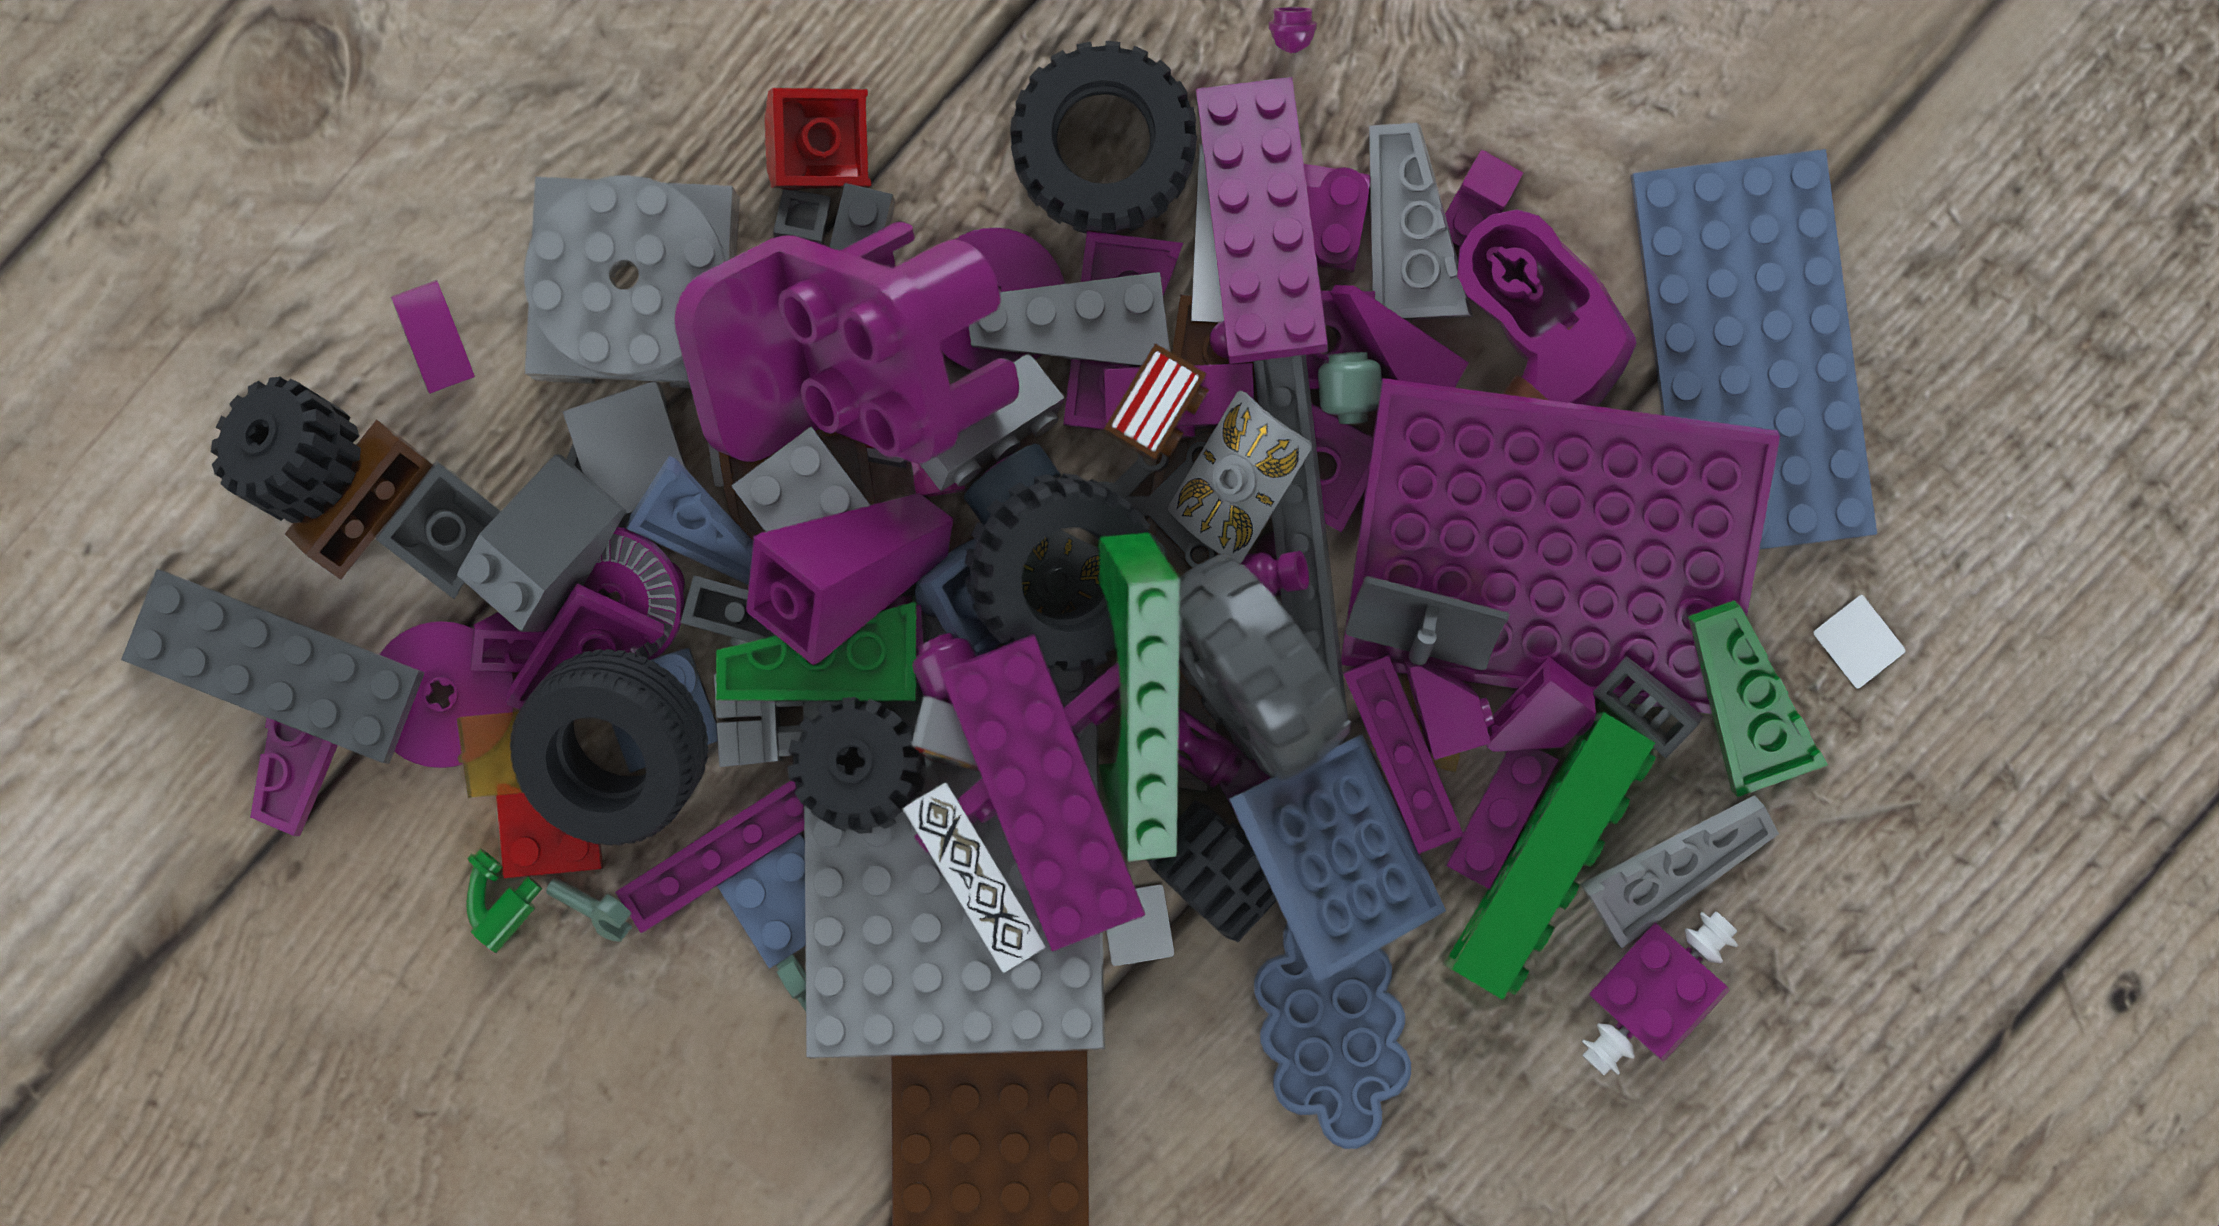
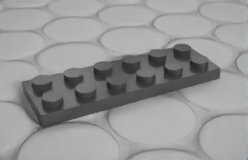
[121,569,425,764]

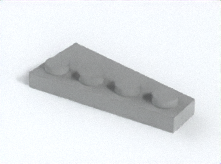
[1369,123,1473,320]
[969,272,1170,366]

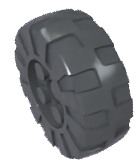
[1178,555,1351,780]

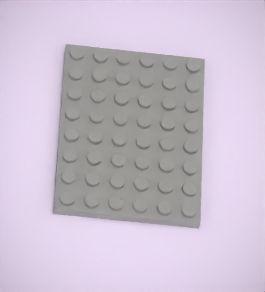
[803,661,1105,1059]

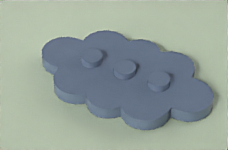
[1254,922,1411,1149]

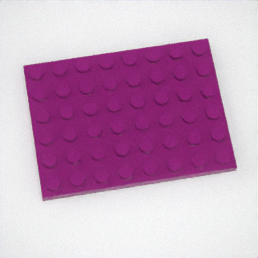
[1341,378,1780,714]

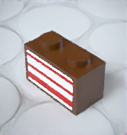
[1104,343,1209,463]

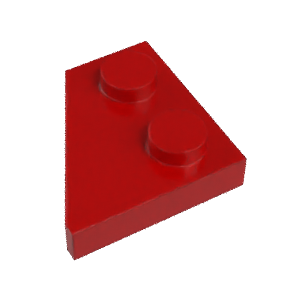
[495,784,603,878]

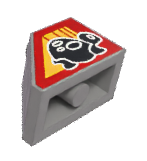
[912,696,980,772]

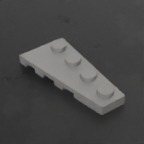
[1580,795,1779,949]

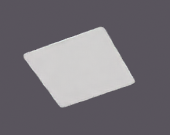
[1814,595,1906,688]
[1106,885,1174,966]

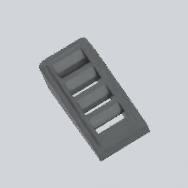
[1593,656,1703,758]

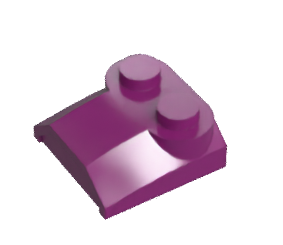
[1304,164,1370,273]

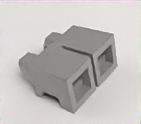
[714,674,804,767]

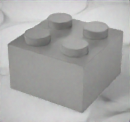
[732,427,870,531]

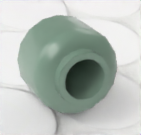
[1318,352,1382,424]

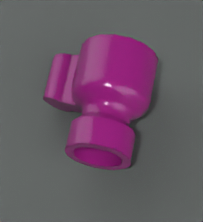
[1240,551,1309,597]

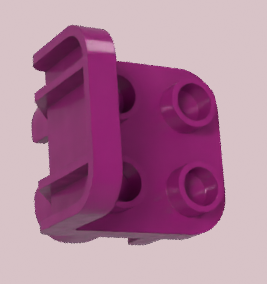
[675,222,1019,464]

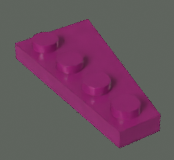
[250,717,338,837]

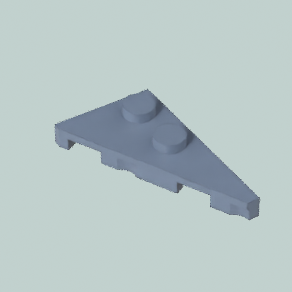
[627,456,754,585]

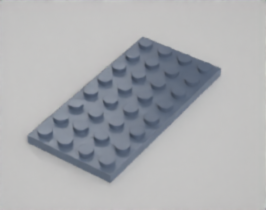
[1631,149,1877,550]

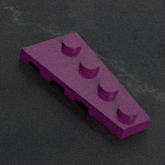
[1063,231,1184,431]

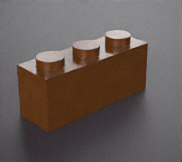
[285,419,433,580]

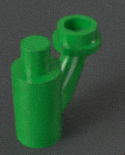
[466,849,543,953]

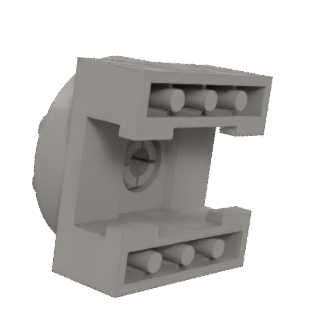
[524,175,740,388]

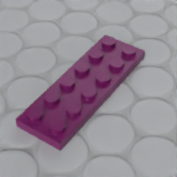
[1196,77,1328,364]
[940,634,1145,952]

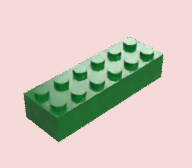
[1443,712,1656,1000]

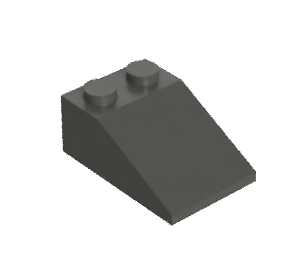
[457,454,627,632]

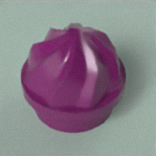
[1268,7,1317,53]

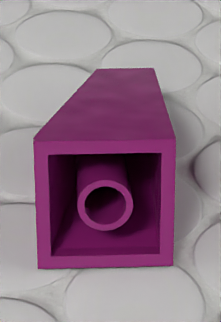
[746,493,953,665]

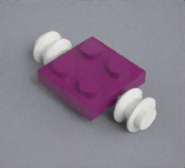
[1582,911,1738,1075]

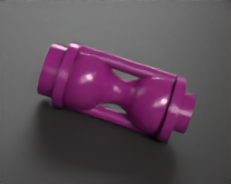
[1177,707,1243,789]

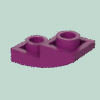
[391,280,475,394]

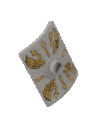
[1168,391,1312,564]

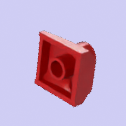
[765,88,871,190]

